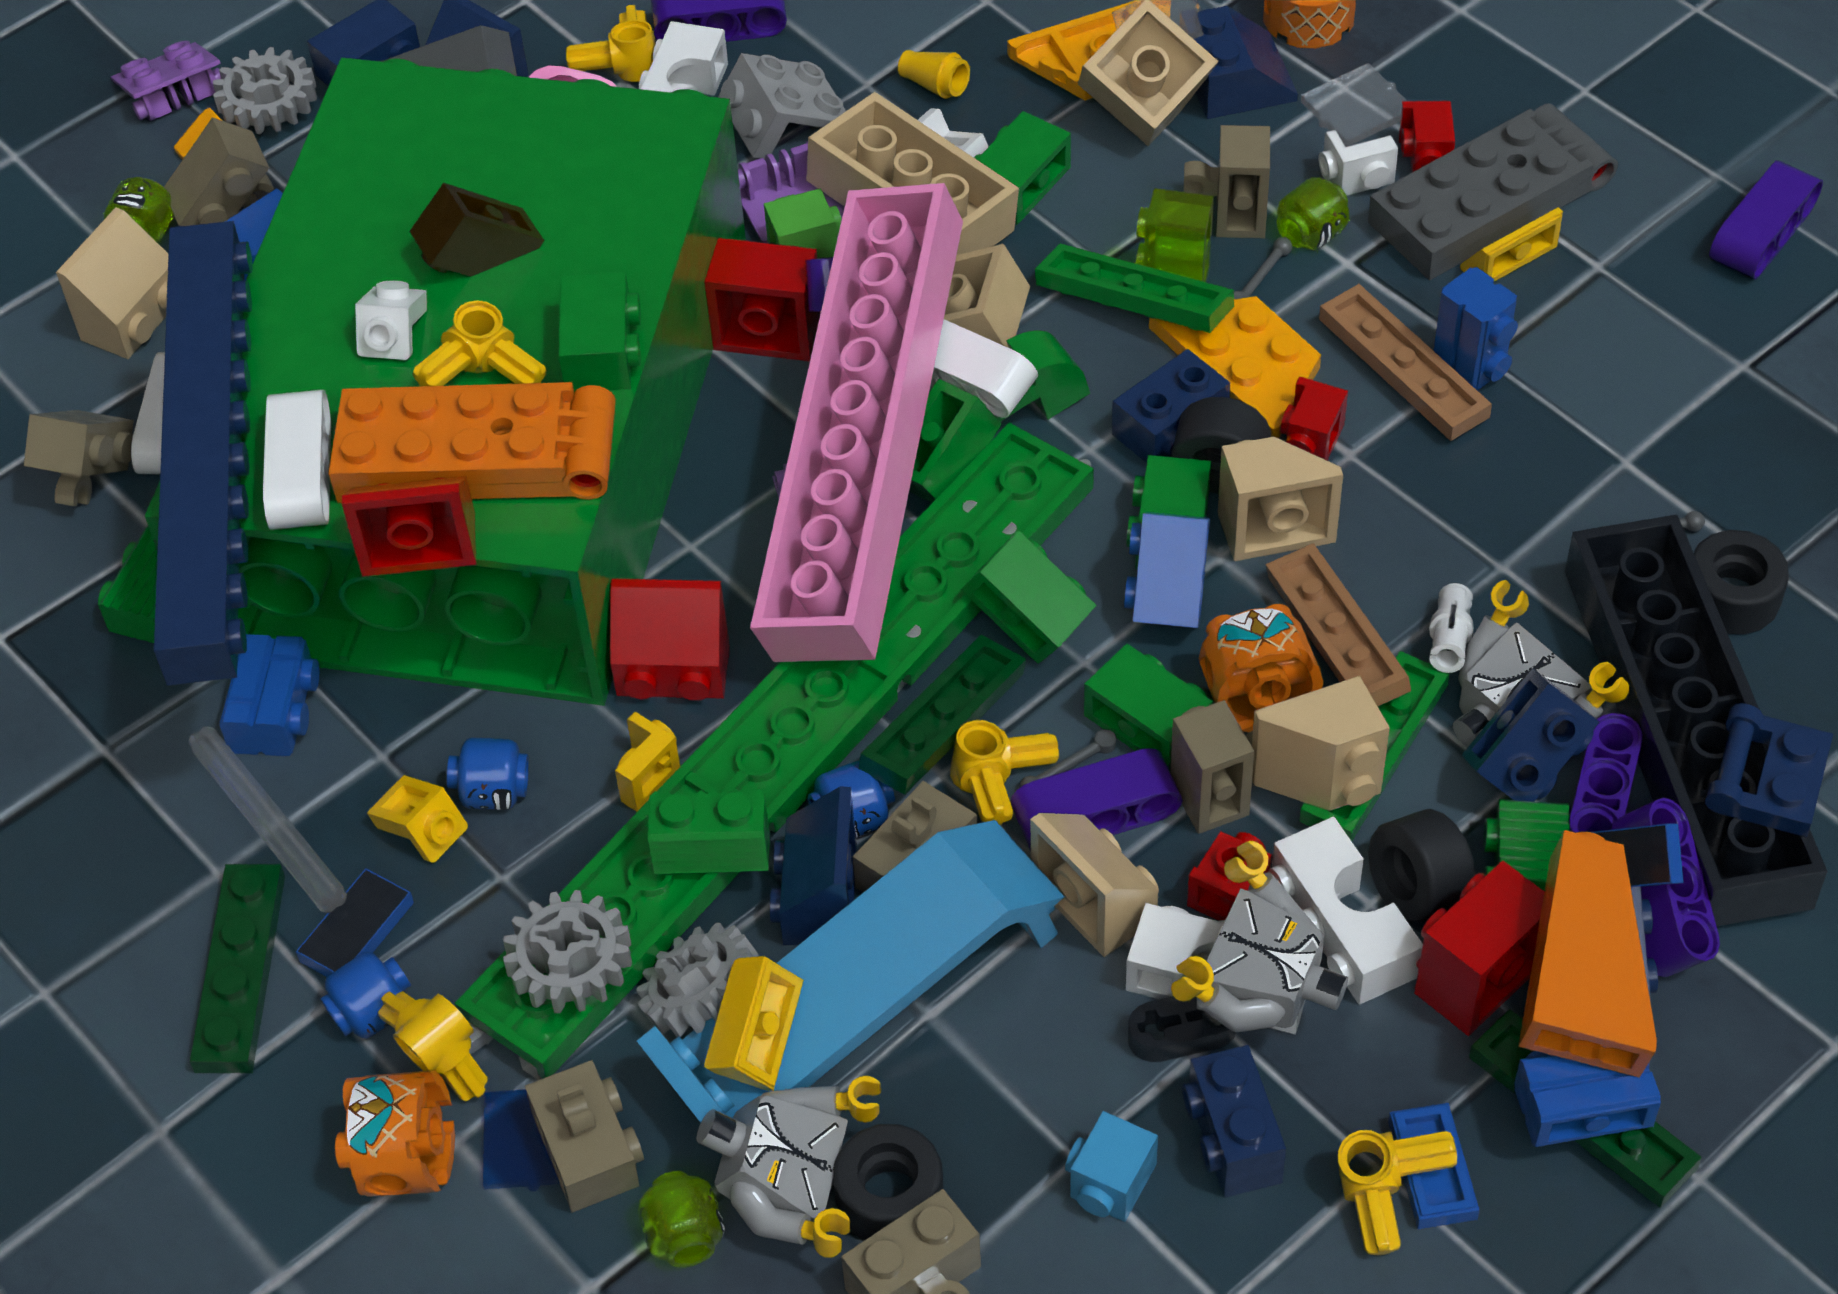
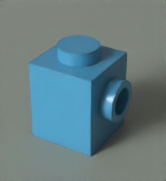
[1065,1111,1158,1222]

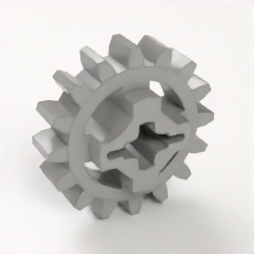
[213,47,317,134]
[503,890,632,1013]
[636,923,759,1037]

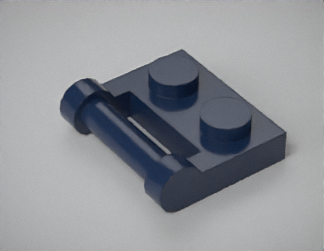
[1705,703,1833,837]

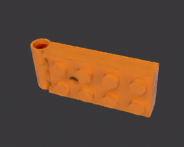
[328,382,616,503]

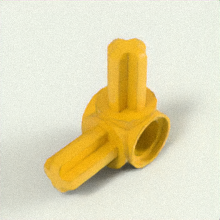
[565,5,655,82]
[413,300,546,386]
[950,720,1059,826]
[378,991,488,1101]
[1338,1130,1458,1255]

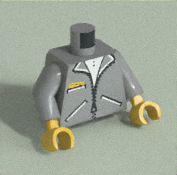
[1453,580,1629,747]
[1171,841,1348,1032]
[696,1076,881,1258]

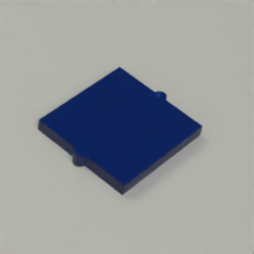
[483,1089,560,1191]

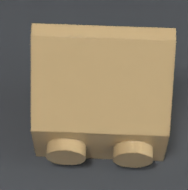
[1078,0,1218,146]
[56,207,168,359]
[944,244,1030,348]
[1218,436,1343,561]
[1252,676,1390,811]
[1030,813,1159,957]

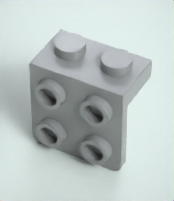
[718,53,846,159]

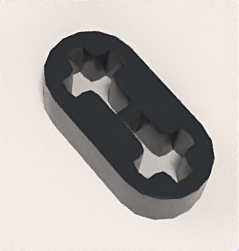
[1128,996,1236,1062]

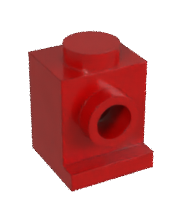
[1398,101,1455,172]
[1280,376,1348,461]
[1187,831,1272,921]

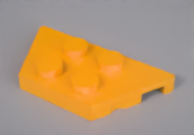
[1007,0,1173,100]
[1149,296,1321,439]

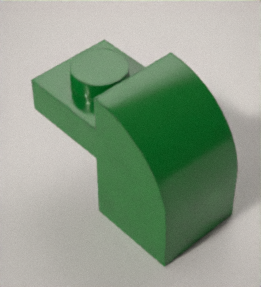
[994,330,1090,422]

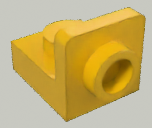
[615,712,680,812]
[367,775,468,863]

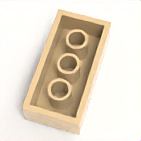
[806,92,1019,255]

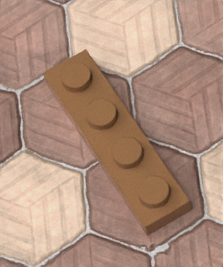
[1319,284,1492,441]
[1265,543,1411,706]

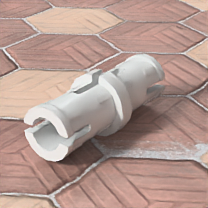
[1429,583,1474,673]

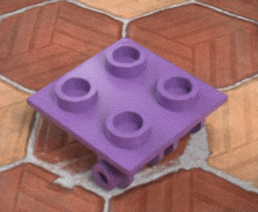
[111,41,221,121]
[738,141,844,243]

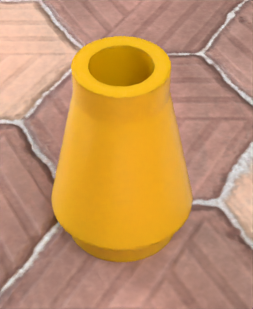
[898,50,970,99]

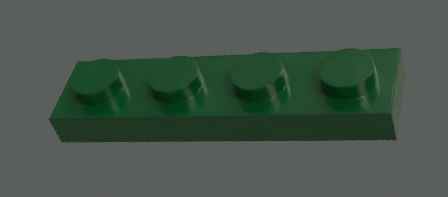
[858,635,1026,795]
[190,864,285,1073]
[1469,1009,1702,1208]

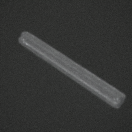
[188,726,347,913]

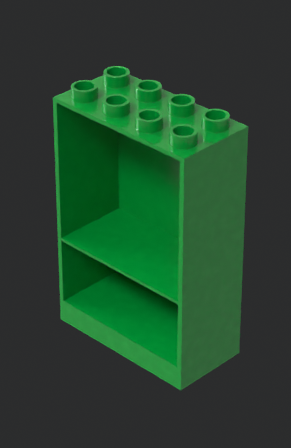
[145,57,746,706]

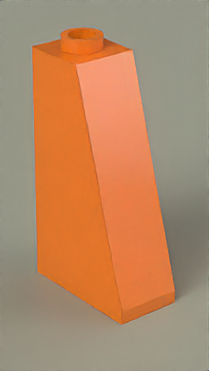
[1519,830,1657,1078]

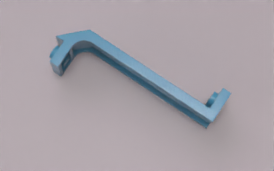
[637,820,1065,1123]

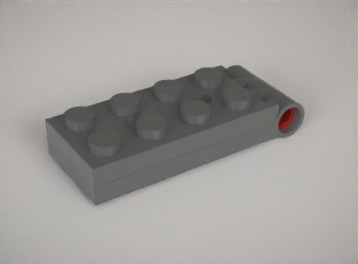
[1368,103,1618,281]

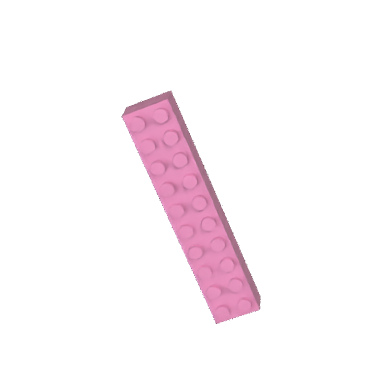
[750,183,963,662]

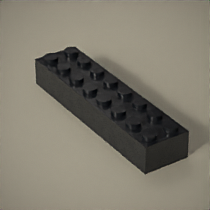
[1565,514,1827,926]

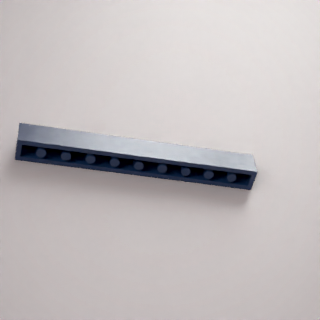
[154,221,253,686]

